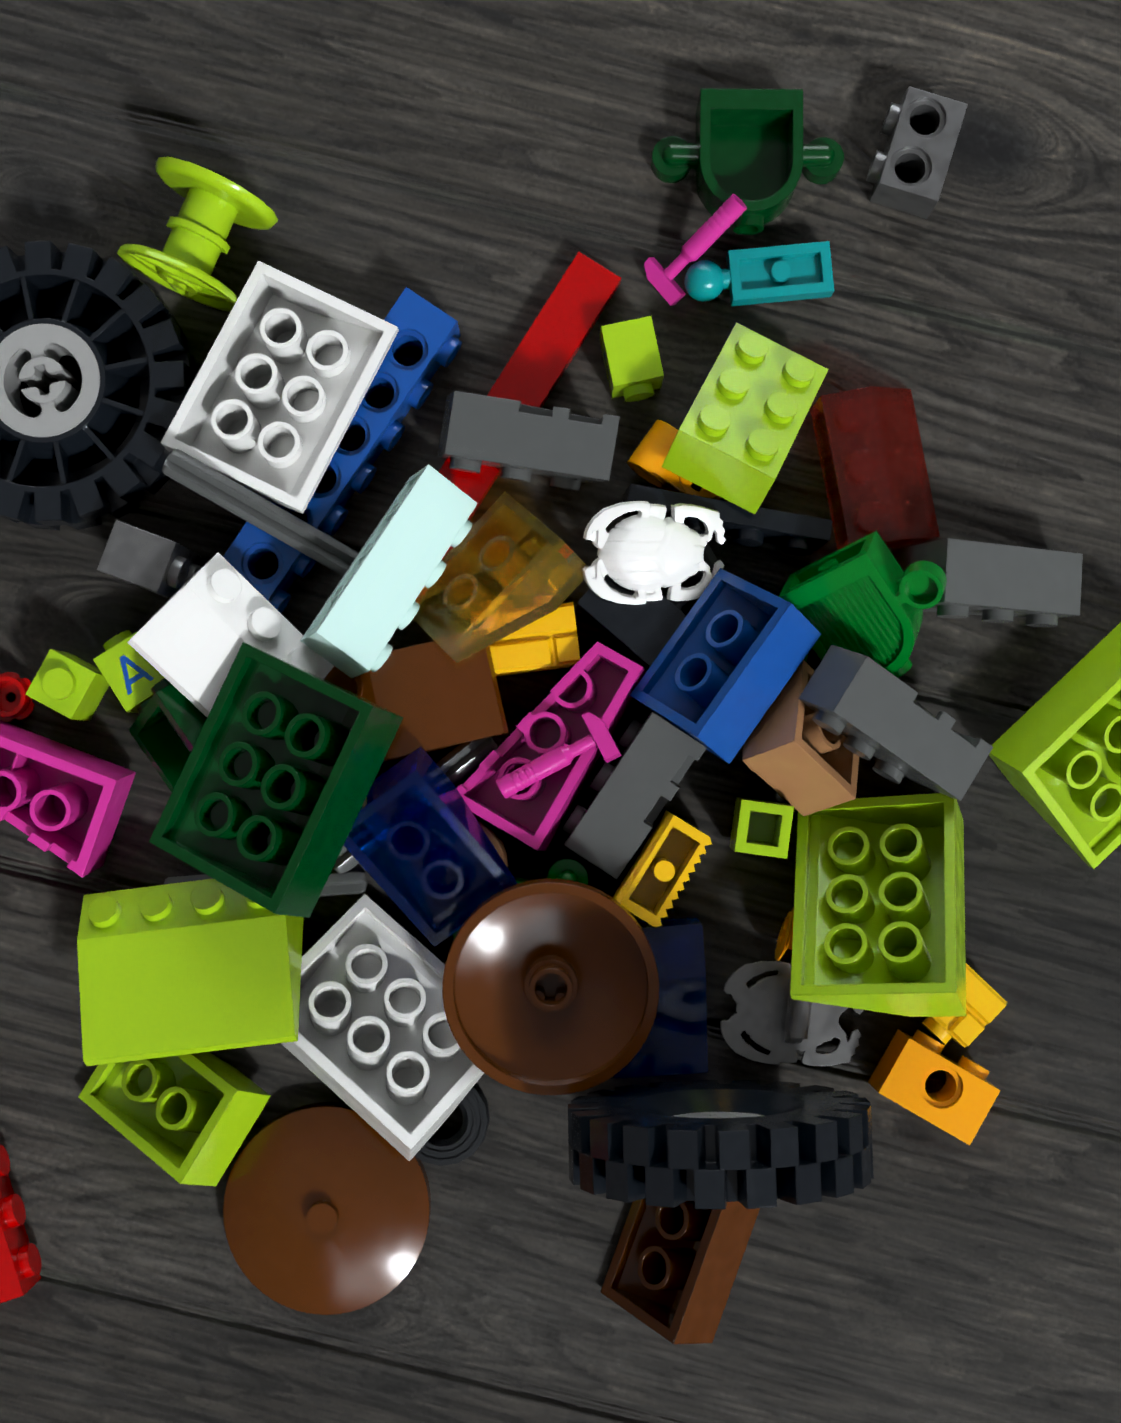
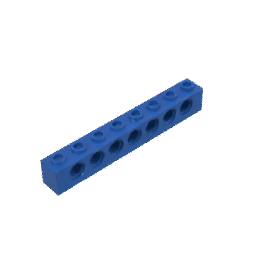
[223,287,462,613]

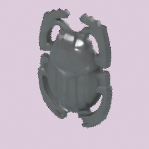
[720,961,863,1067]

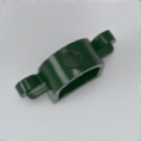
[651,88,844,235]

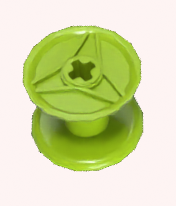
[117,157,278,312]

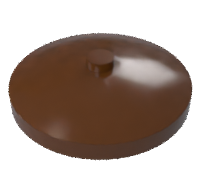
[442,878,659,1096]
[223,1102,431,1315]

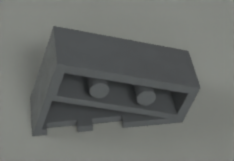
[561,712,707,879]

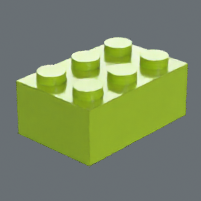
[662,322,829,514]

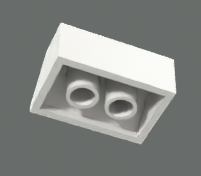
[127,553,334,717]

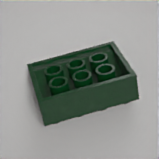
[149,642,404,918]

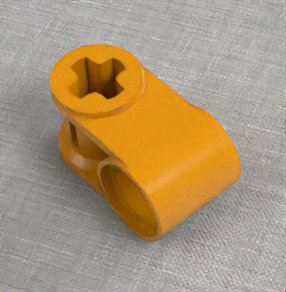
[627,420,721,500]

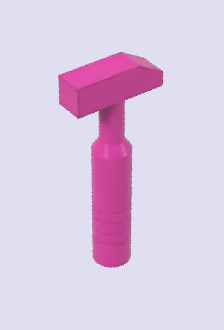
[644,194,747,306]
[496,711,622,799]

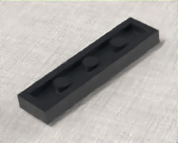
[621,484,833,555]

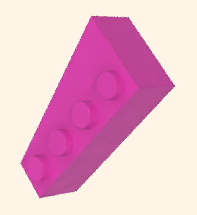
[448,641,646,851]
[0,720,136,878]

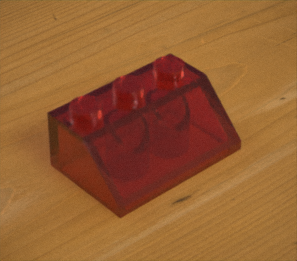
[811,386,940,550]

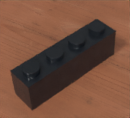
[577,574,691,670]

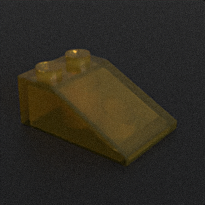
[413,492,587,662]

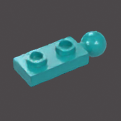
[684,241,835,306]

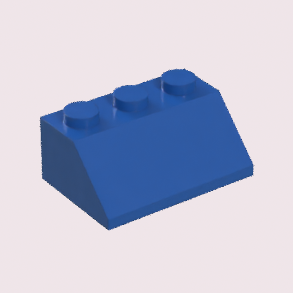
[630,568,821,764]

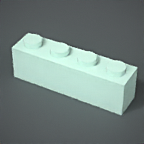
[300,464,478,678]

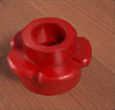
[0,672,35,722]

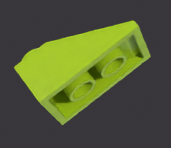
[78,1052,271,1186]

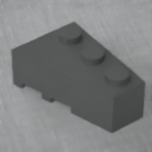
[437,391,620,492]
[892,538,1083,627]
[798,645,993,801]

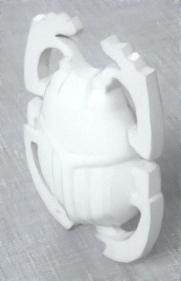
[582,501,726,605]

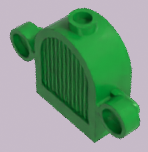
[779,530,947,678]

